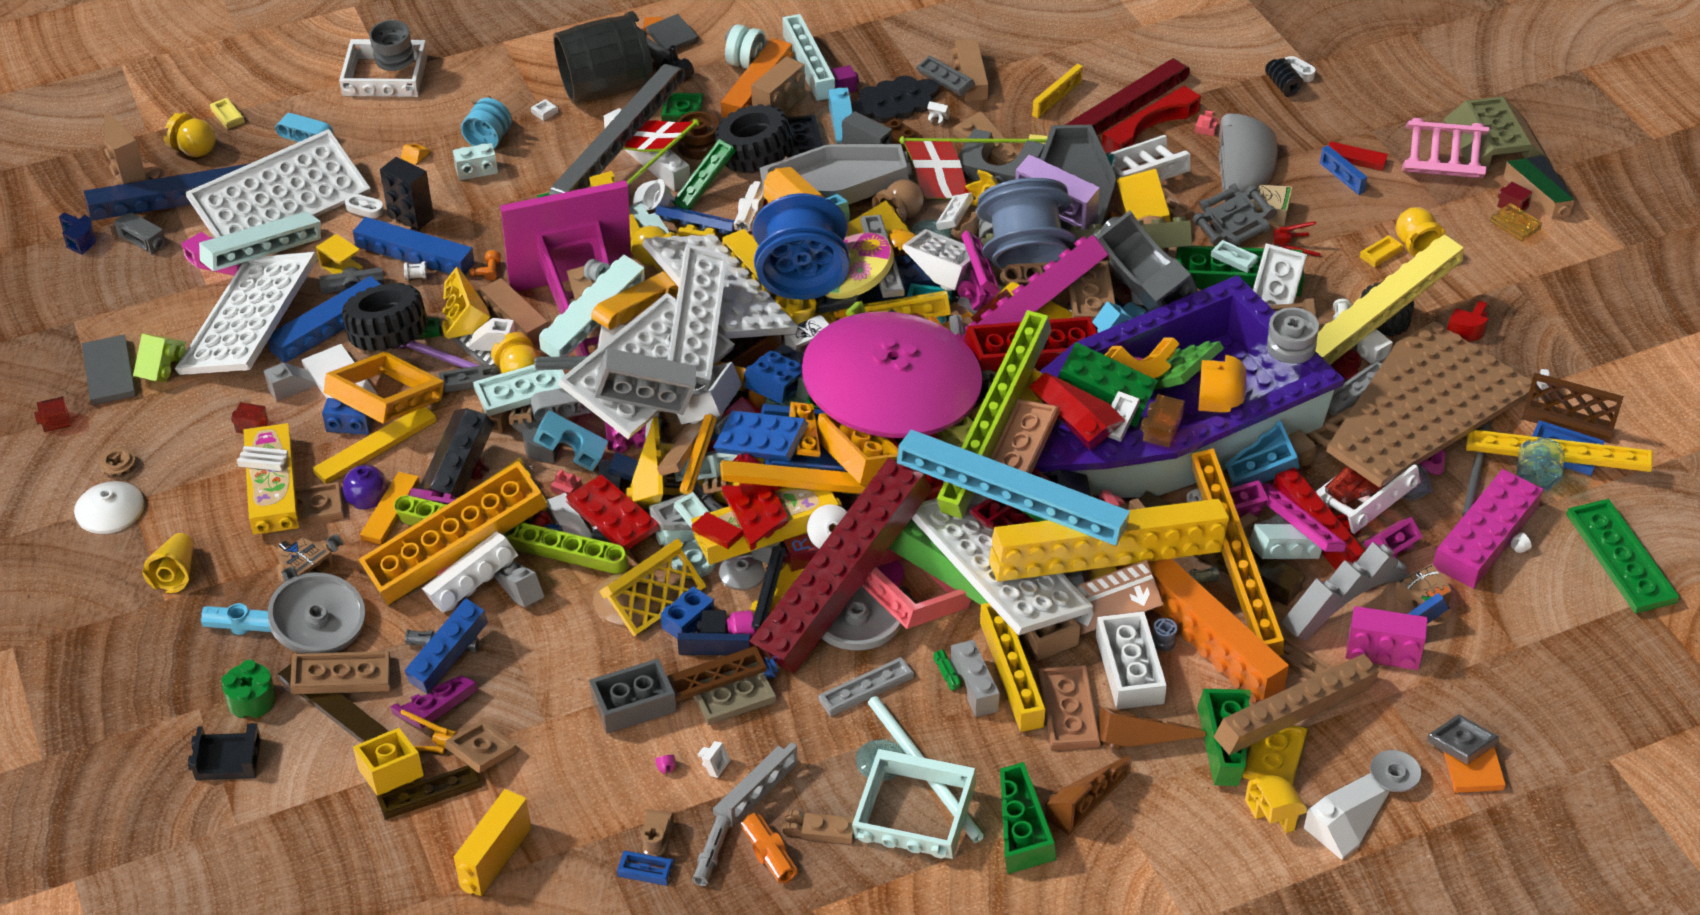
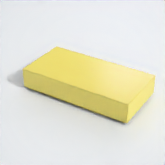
[210,98,245,129]

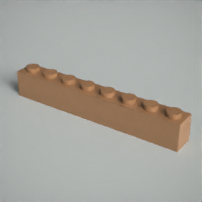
[1214,654,1380,755]

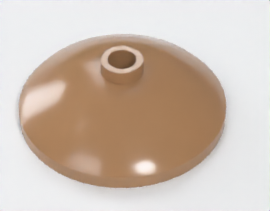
[593,571,663,627]

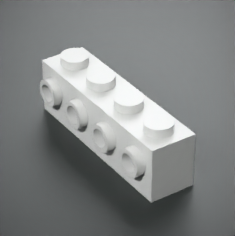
[422,531,518,613]

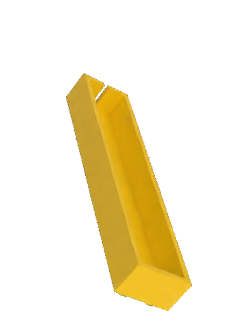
[989,499,1229,582]

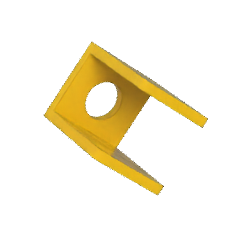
[316,234,363,274]

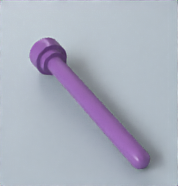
[398,340,480,368]

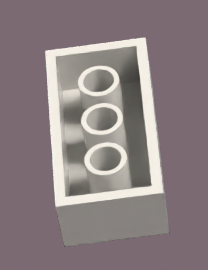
[1095,612,1167,710]

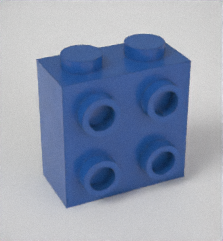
[744,350,802,404]

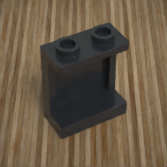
[188,723,262,780]

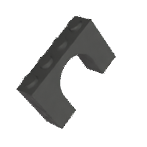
[958,129,1045,184]

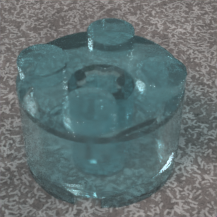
[1517,438,1565,491]

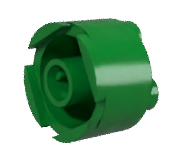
[221,660,276,719]

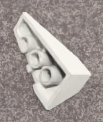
[1304,773,1390,860]

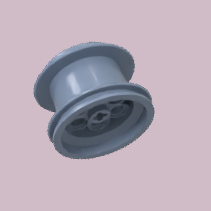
[977,178,1077,269]

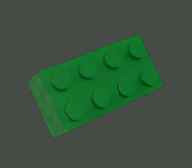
[1058,342,1158,427]

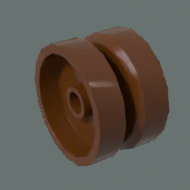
[677,111,719,160]

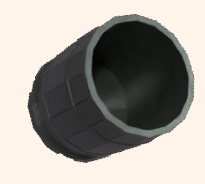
[553,11,653,103]

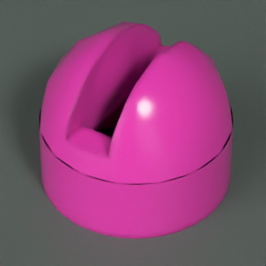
[655,755,676,774]

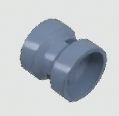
[1152,618,1177,652]

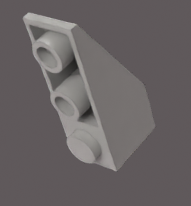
[494,561,545,608]

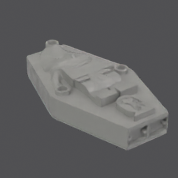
[760,144,912,205]

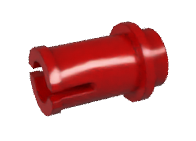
[532,511,551,540]

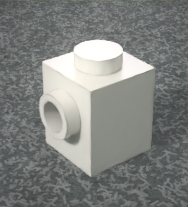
[1356,329,1393,364]

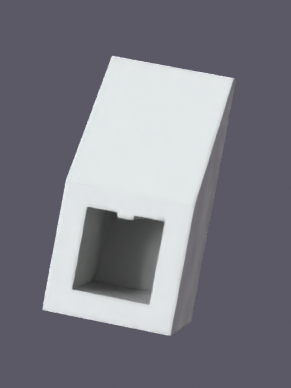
[469,318,515,351]

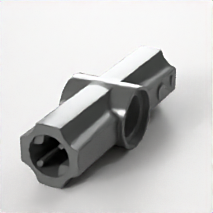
[319,267,385,294]

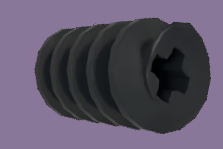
[1265,58,1303,97]

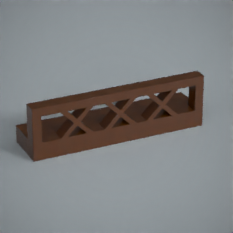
[667,646,767,702]

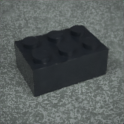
[380,157,434,231]

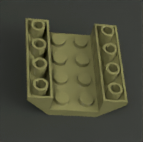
[1443,96,1546,168]

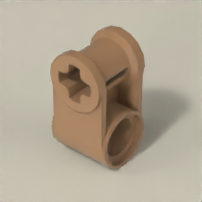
[641,809,674,857]

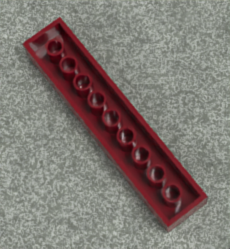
[749,458,933,674]

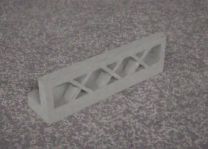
[713,742,798,827]

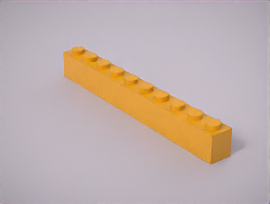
[1191,448,1284,656]

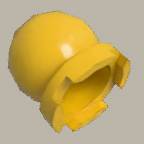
[164,112,216,157]
[1395,207,1447,256]
[631,225,681,272]
[491,332,541,374]

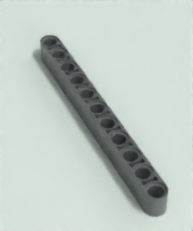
[549,64,685,195]

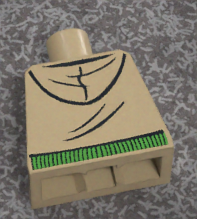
[1251,185,1292,226]

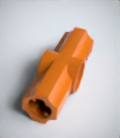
[741,813,798,884]

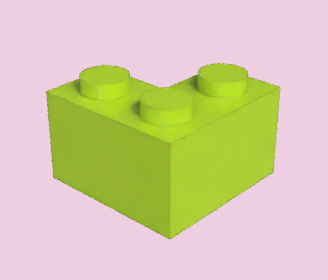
[133,334,186,382]

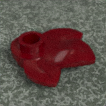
[1330,350,1362,380]

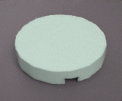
[671,539,717,579]

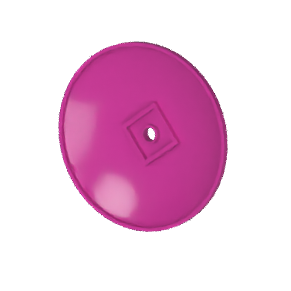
[802,312,982,438]

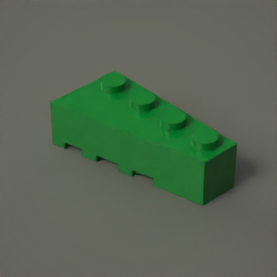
[1197,689,1251,786]
[1000,762,1057,874]

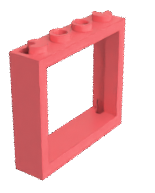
[861,549,972,629]

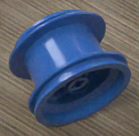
[752,193,850,300]

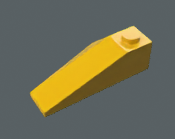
[442,267,490,339]
[626,417,663,509]

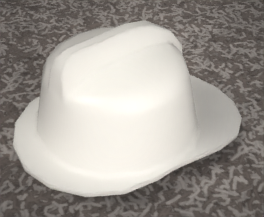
[633,179,675,211]

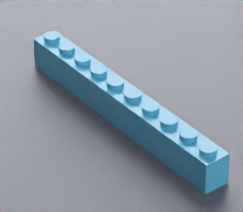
[897,429,1130,546]

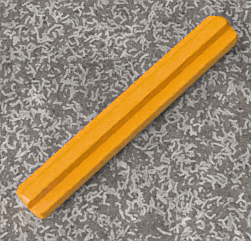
[679,413,717,495]

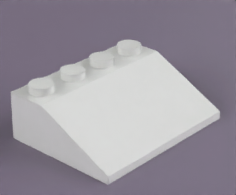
[902,229,974,291]

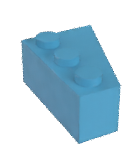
[1225,420,1300,487]

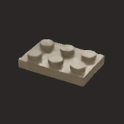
[693,662,776,725]

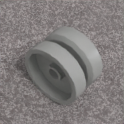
[1267,307,1319,364]

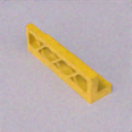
[863,290,951,319]

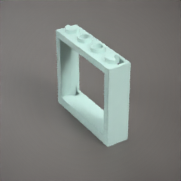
[852,749,977,859]

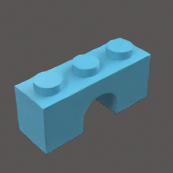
[533,410,608,471]

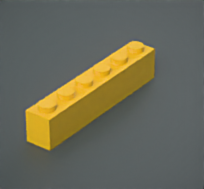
[980,603,1045,732]

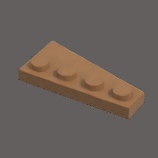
[953,111,1019,165]

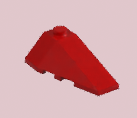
[1029,372,1125,451]

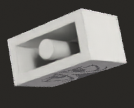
[784,315,829,354]

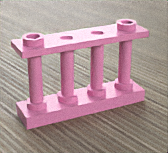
[1402,118,1490,178]

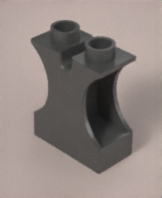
[1096,210,1198,312]

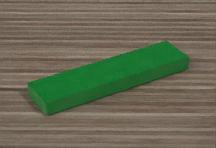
[672,139,736,210]

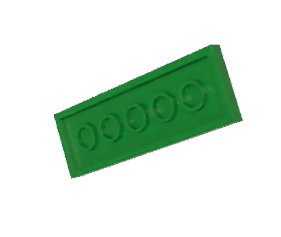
[1566,498,1679,614]

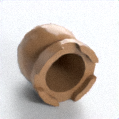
[872,179,924,223]

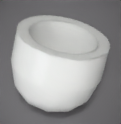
[1187,489,1203,502]
[1511,533,1532,553]

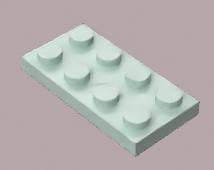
[473,365,565,416]

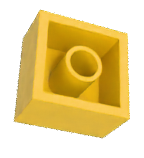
[353,728,424,796]

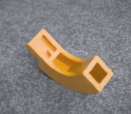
[1105,338,1179,378]

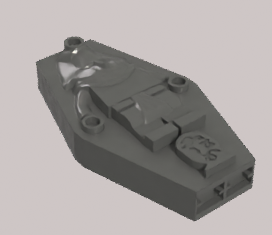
[1040,125,1116,231]

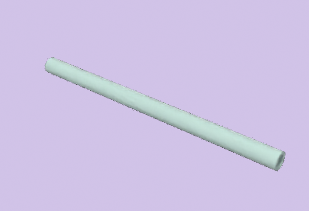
[868,696,984,843]

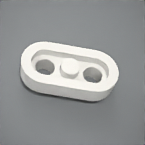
[345,194,384,219]

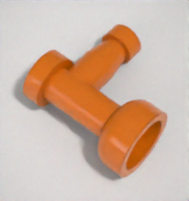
[470,250,501,281]

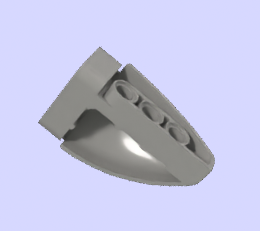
[1219,114,1278,202]

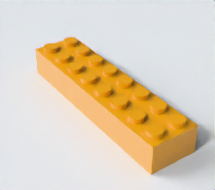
[358,461,547,605]

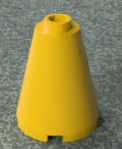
[142,533,194,593]

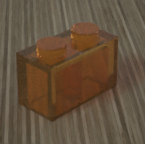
[1141,394,1184,448]

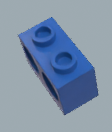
[661,586,715,639]

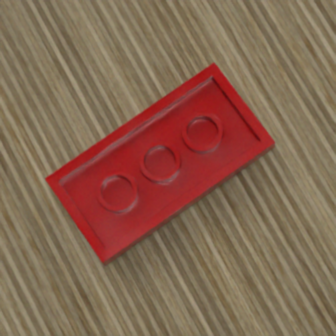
[566,474,660,552]

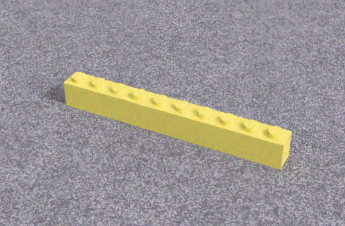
[1316,234,1463,365]

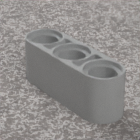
[530,388,592,421]

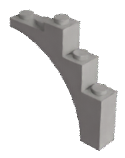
[1281,542,1411,641]

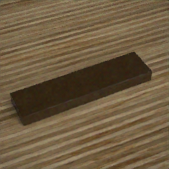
[376,765,481,820]

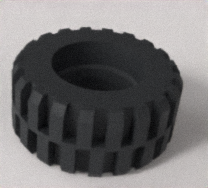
[715,104,793,173]
[342,283,428,352]

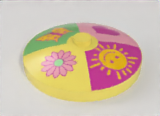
[825,233,894,299]

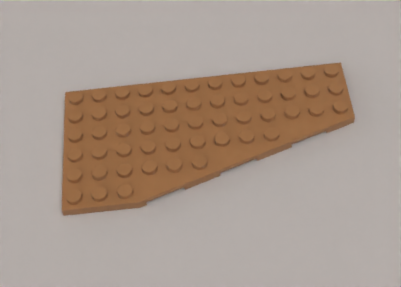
[1326,321,1536,487]

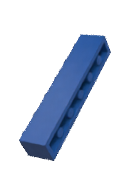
[353,217,475,275]
[268,276,380,363]

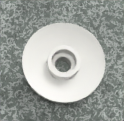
[807,505,847,549]

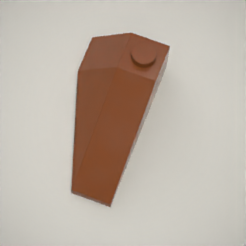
[1099,707,1206,750]
[1045,755,1132,835]

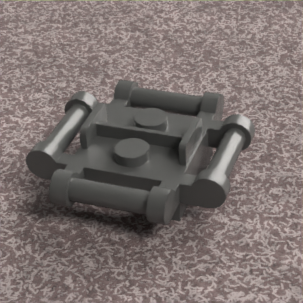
[1193,183,1277,247]

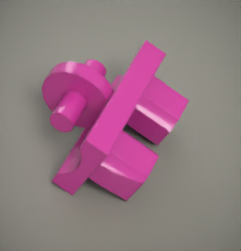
[957,270,994,311]

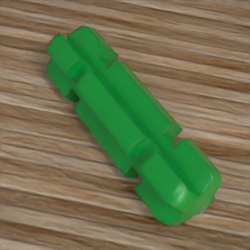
[933,649,962,691]

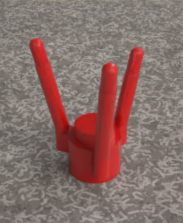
[1273,221,1321,257]

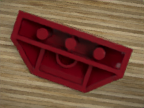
[970,468,1052,530]

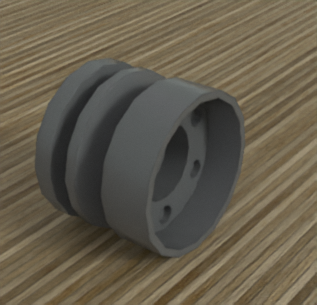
[369,20,414,71]

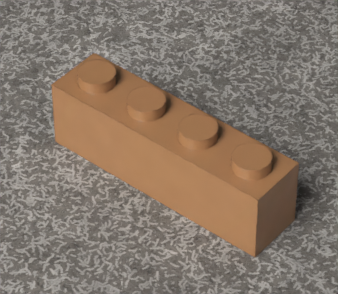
[951,39,988,101]
[480,278,549,345]

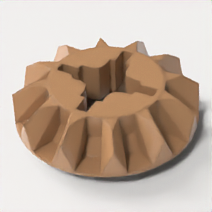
[99,448,136,477]

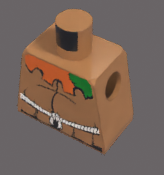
[1394,564,1453,619]

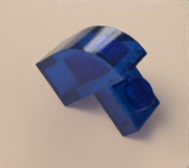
[59,212,96,255]

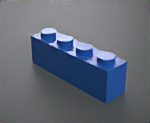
[405,598,488,694]

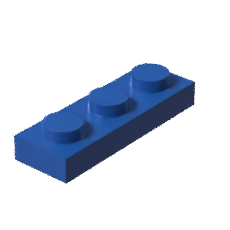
[1320,145,1367,195]

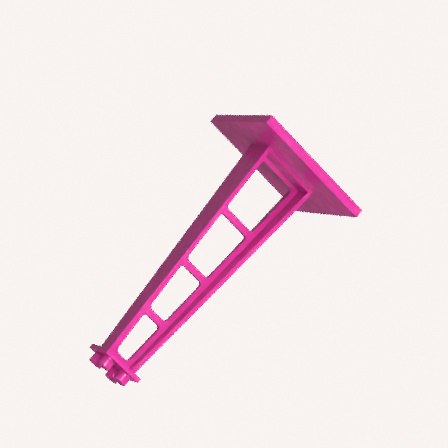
[500,180,646,453]

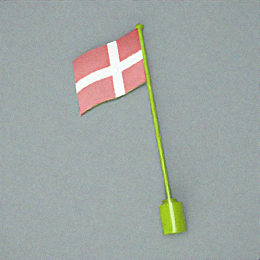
[622,119,700,186]
[899,136,1047,199]

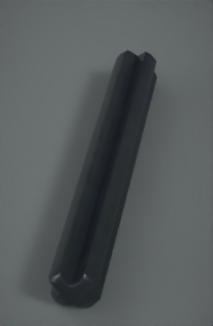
[751,545,786,631]

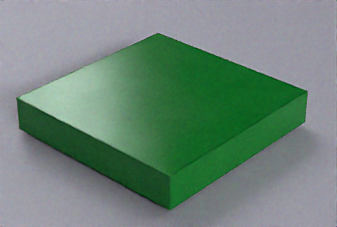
[661,93,703,122]

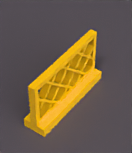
[599,538,706,637]

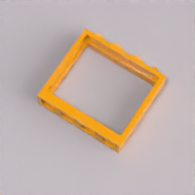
[323,351,444,424]

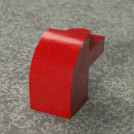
[1447,300,1489,342]

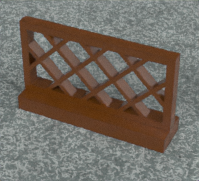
[1522,373,1624,443]

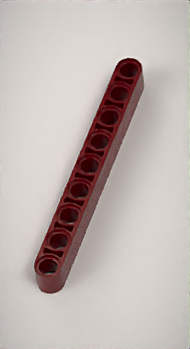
[1065,58,1190,135]

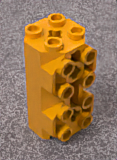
[763,167,825,203]

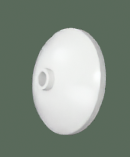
[74,481,144,534]

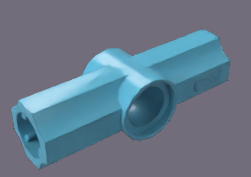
[201,603,271,635]

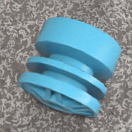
[461,98,512,149]

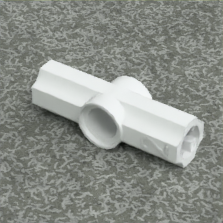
[734,181,765,232]

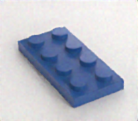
[655,206,737,234]
[713,411,808,461]

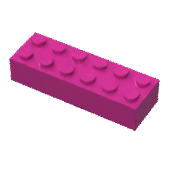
[1433,469,1543,589]

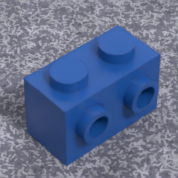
[322,398,374,435]

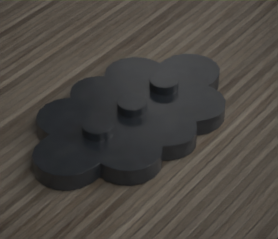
[851,76,939,124]

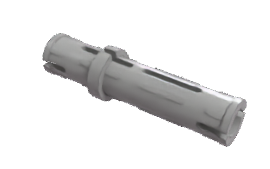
[692,815,731,886]

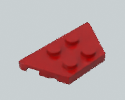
[721,485,788,550]

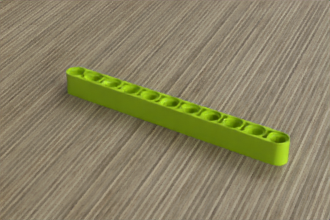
[394,495,629,574]

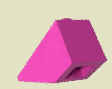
[181,232,241,276]

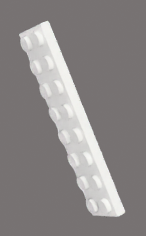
[667,244,728,386]

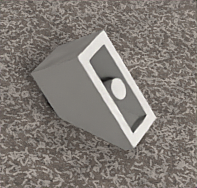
[264,363,317,402]

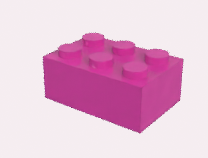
[1345,606,1427,670]

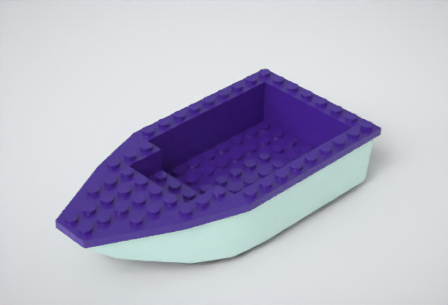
[1034,275,1344,498]

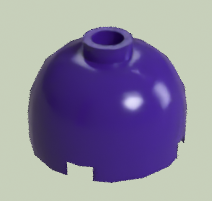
[343,465,388,509]

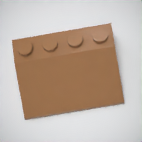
[104,111,147,185]

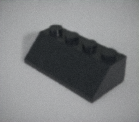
[419,408,495,498]

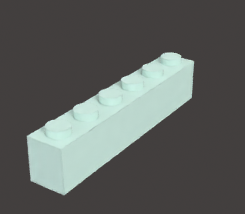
[782,14,835,101]
[199,211,321,271]
[539,255,645,357]

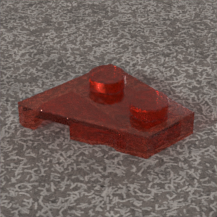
[1325,466,1390,504]

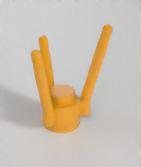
[401,710,458,754]

